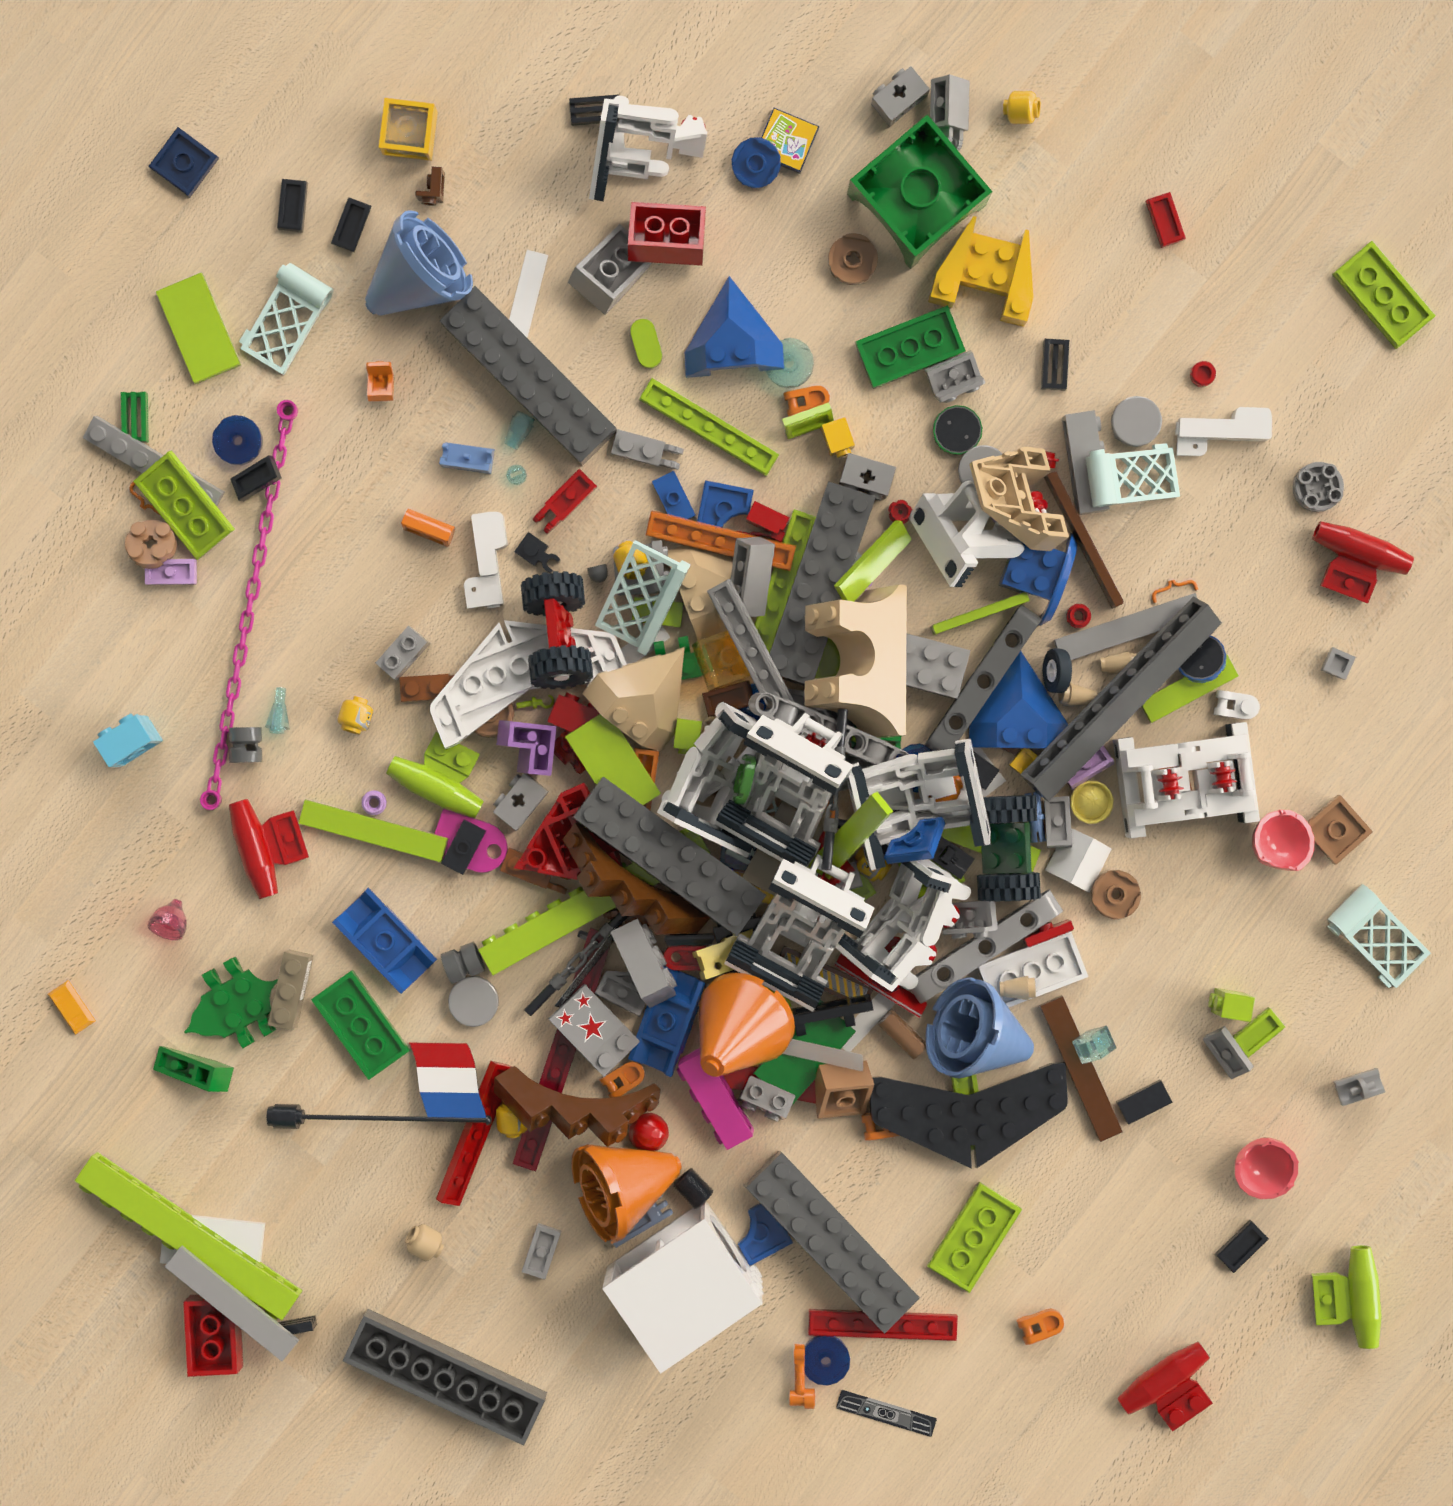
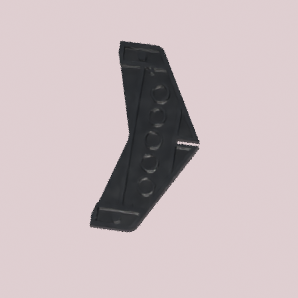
[869,1062,1068,1169]

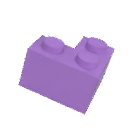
[496,720,557,776]

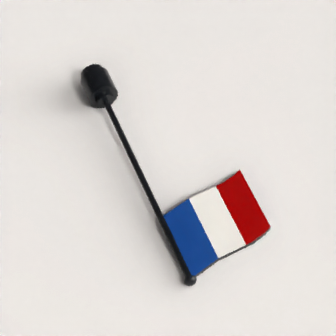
[266,1042,492,1129]

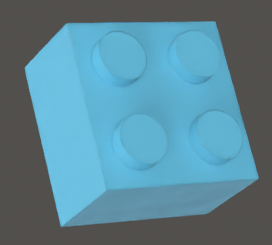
[93,714,163,767]

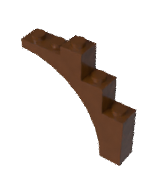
[562,823,710,935]
[494,1066,661,1147]

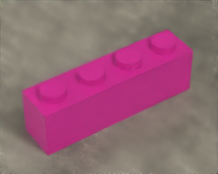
[677,1048,754,1150]

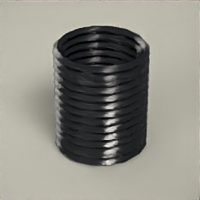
[673,1168,713,1209]

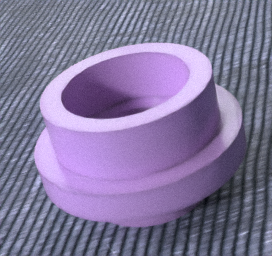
[362,790,387,815]

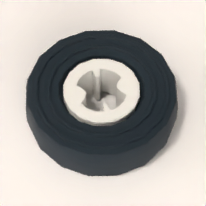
[1042,648,1072,693]

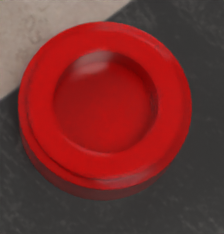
[1190,361,1216,387]

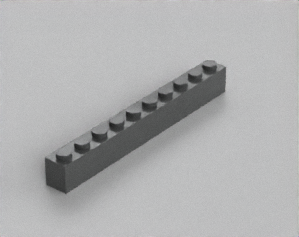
[1020,596,1222,802]

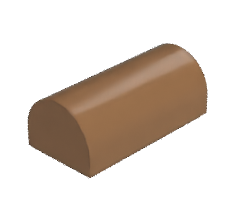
[878,1009,926,1060]

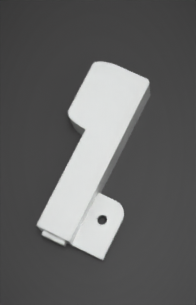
[1175,407,1272,456]
[464,512,508,609]

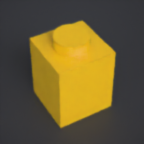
[821,417,855,458]

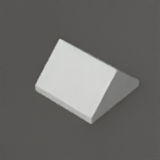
[1045,828,1111,893]

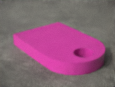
[435,808,508,872]

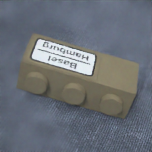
[268,949,313,1031]

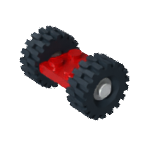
[521,571,593,689]

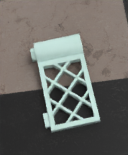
[239,263,334,375]
[1085,443,1180,508]
[1327,884,1431,988]

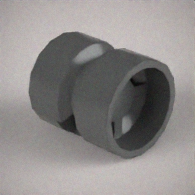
[229,727,262,763]
[441,941,485,984]

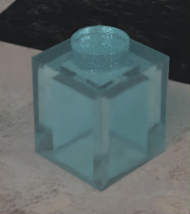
[1072,1025,1117,1064]

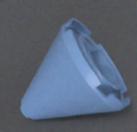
[365,210,473,316]
[926,977,1034,1078]

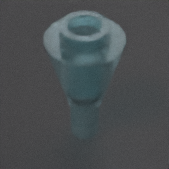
[265,687,290,734]

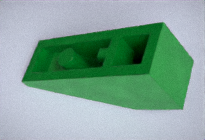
[153,1046,234,1092]

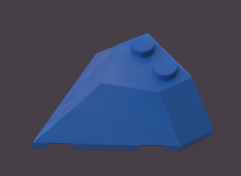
[684,276,784,378]
[969,651,1068,748]

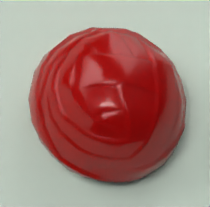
[628,1112,669,1151]

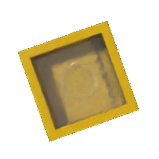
[379,98,438,161]

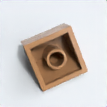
[815,1060,874,1119]

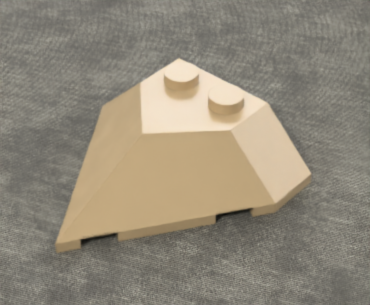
[668,545,773,645]
[582,647,685,752]

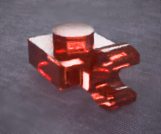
[554,730,586,775]

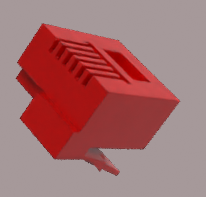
[738,501,790,542]

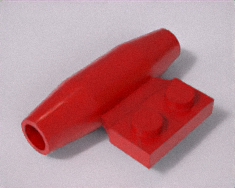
[1312,521,1414,604]
[229,799,309,899]
[1117,1341,1213,1432]

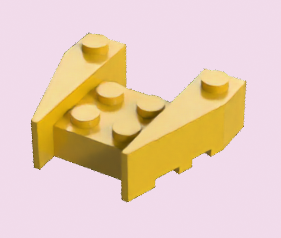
[928,216,1034,327]

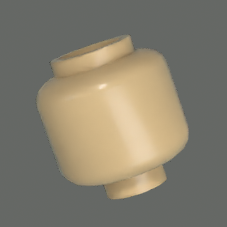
[405,1224,444,1261]

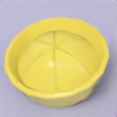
[1070,781,1114,824]

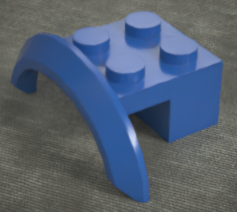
[998,533,1078,626]

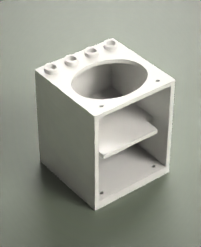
[602,1201,764,1374]

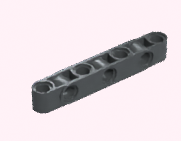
[925,604,1042,751]

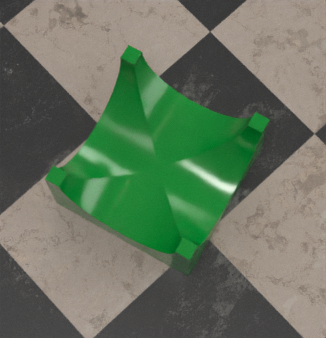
[847,115,993,269]

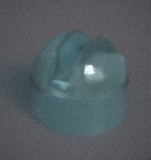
[507,465,527,485]

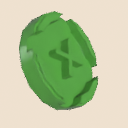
[733,754,756,805]

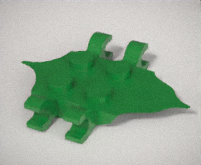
[184,956,278,1048]

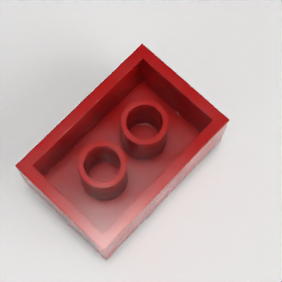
[628,202,706,266]
[183,1294,243,1377]

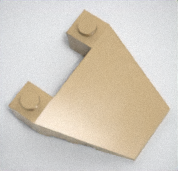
[969,447,1069,551]

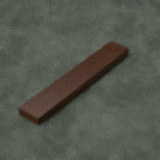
[1044,471,1124,609]
[1039,995,1123,1142]

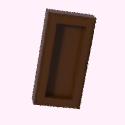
[702,680,753,717]

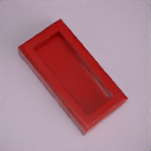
[1145,192,1186,248]

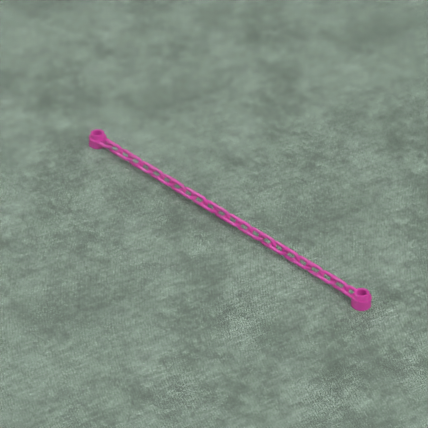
[200,400,298,810]

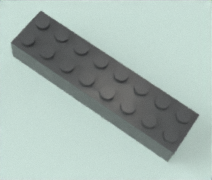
[440,286,617,466]
[770,481,876,686]
[572,777,766,936]
[743,1151,920,1334]
[343,1309,547,1446]

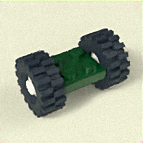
[977,795,1041,902]

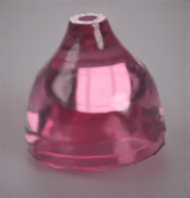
[147,899,187,941]

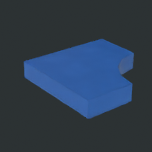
[697,480,754,528]
[884,817,946,864]
[738,1203,793,1266]

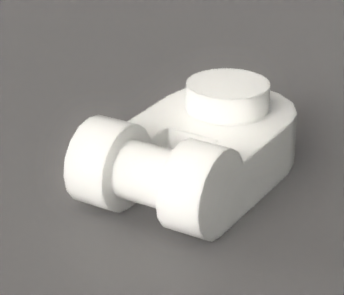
[1213,690,1260,719]

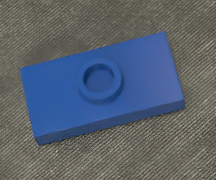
[652,471,696,519]

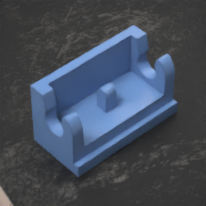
[439,442,495,474]

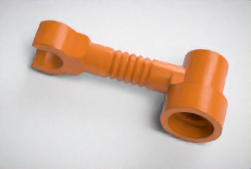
[789,1344,815,1409]

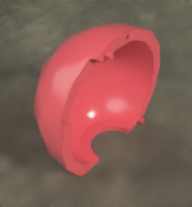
[1252,810,1314,871]
[1235,1137,1299,1199]

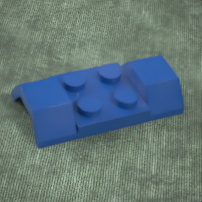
[332,887,437,994]
[628,966,705,1077]

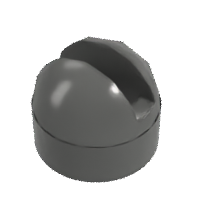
[587,564,608,583]

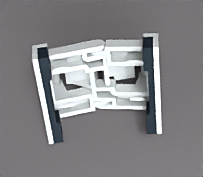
[657,702,760,857]
[846,739,991,870]
[835,842,971,992]

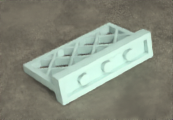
[595,540,691,656]

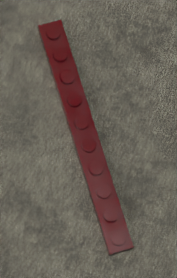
[513,927,610,1172]

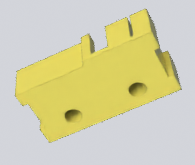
[692,929,753,981]

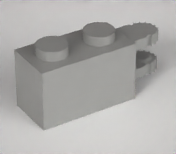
[930,74,970,151]

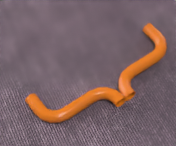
[129,482,160,515]
[1152,580,1198,603]

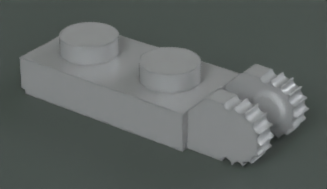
[611,429,684,470]

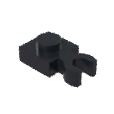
[514,532,561,573]

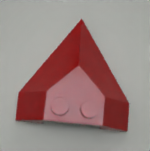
[514,783,622,880]

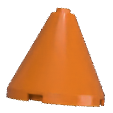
[699,973,795,1077]
[571,1144,682,1244]

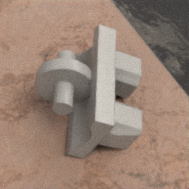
[1334,1068,1385,1106]

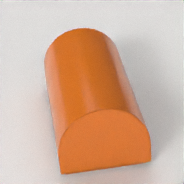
[401,509,455,547]

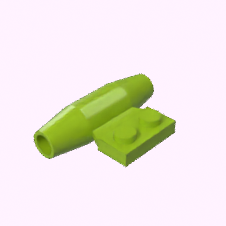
[386,732,484,819]
[1312,1245,1382,1349]

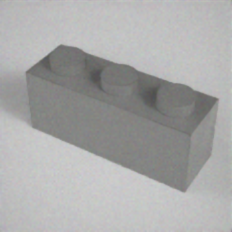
[731,537,775,617]

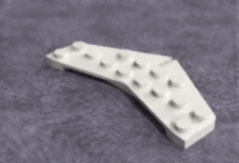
[430,620,627,749]

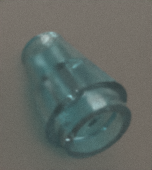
[504,411,535,450]

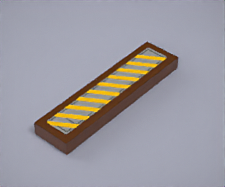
[779,946,873,999]

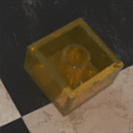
[692,631,751,692]

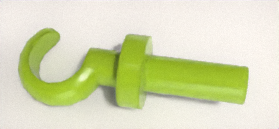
[516,695,554,709]

